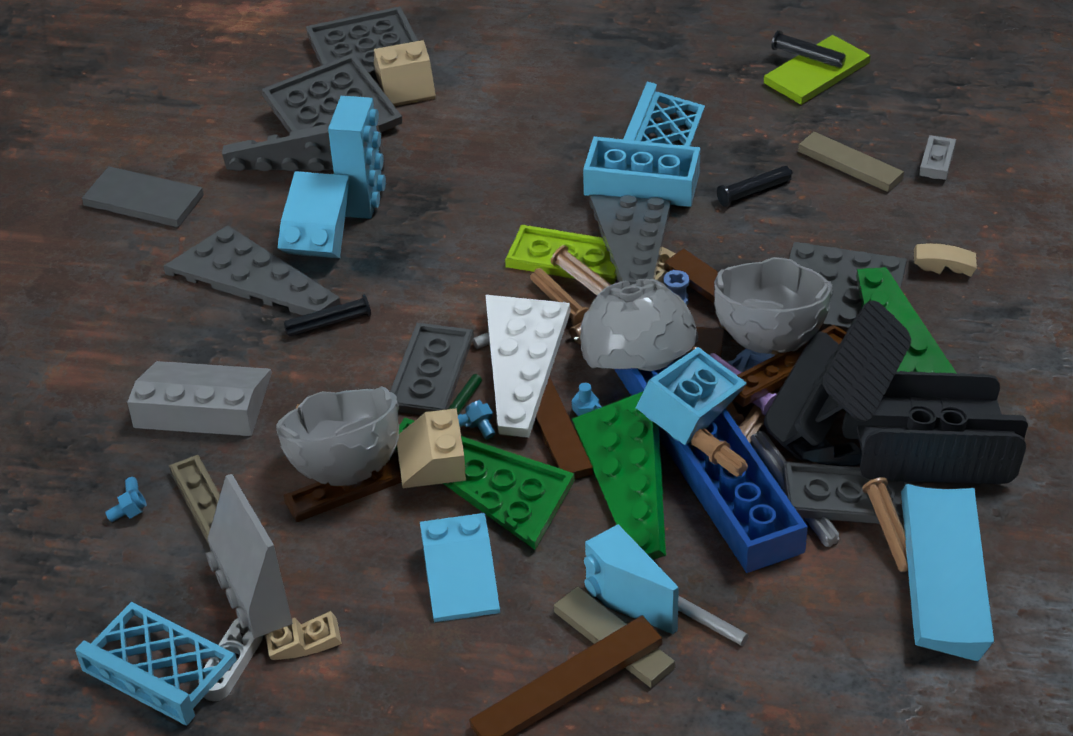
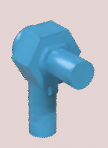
[572,383,603,416]
[458,400,496,439]
[105,477,147,522]

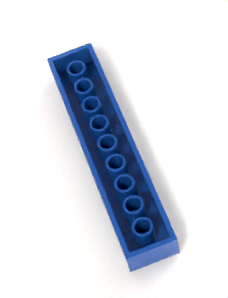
[614,353,808,573]

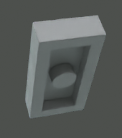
[919,135,956,180]

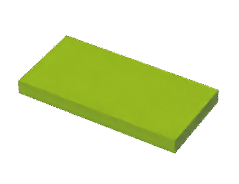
[764,35,871,105]
[505,225,617,285]

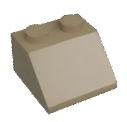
[374,40,436,106]
[397,408,466,488]

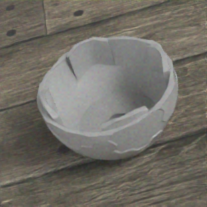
[714,257,832,354]
[580,279,698,371]
[276,386,399,486]

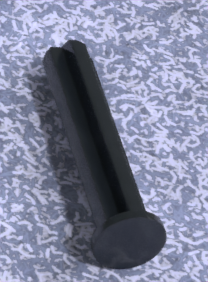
[771,30,846,68]
[716,165,793,207]
[284,294,371,336]

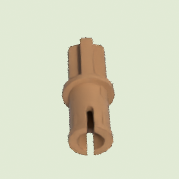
[691,428,748,477]

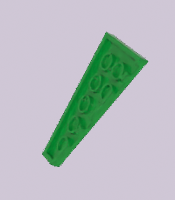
[856,267,957,374]
[572,392,666,560]
[395,417,574,550]

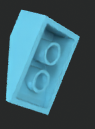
[278,171,350,258]
[636,347,747,445]
[420,513,500,622]
[584,524,679,634]

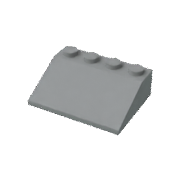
[127,361,272,436]
[206,474,293,638]

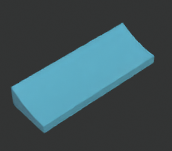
[901,484,994,661]

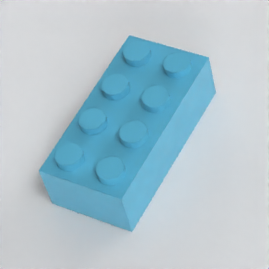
[328,96,386,219]
[583,136,700,207]

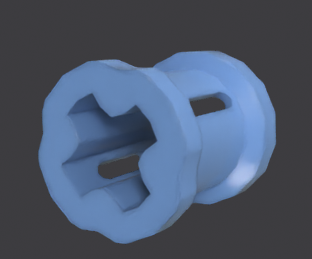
[663,270,689,305]

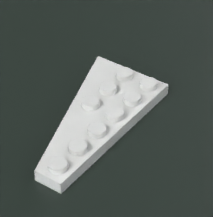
[485,295,571,438]

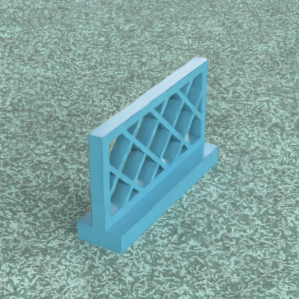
[623,81,705,146]
[75,602,237,726]

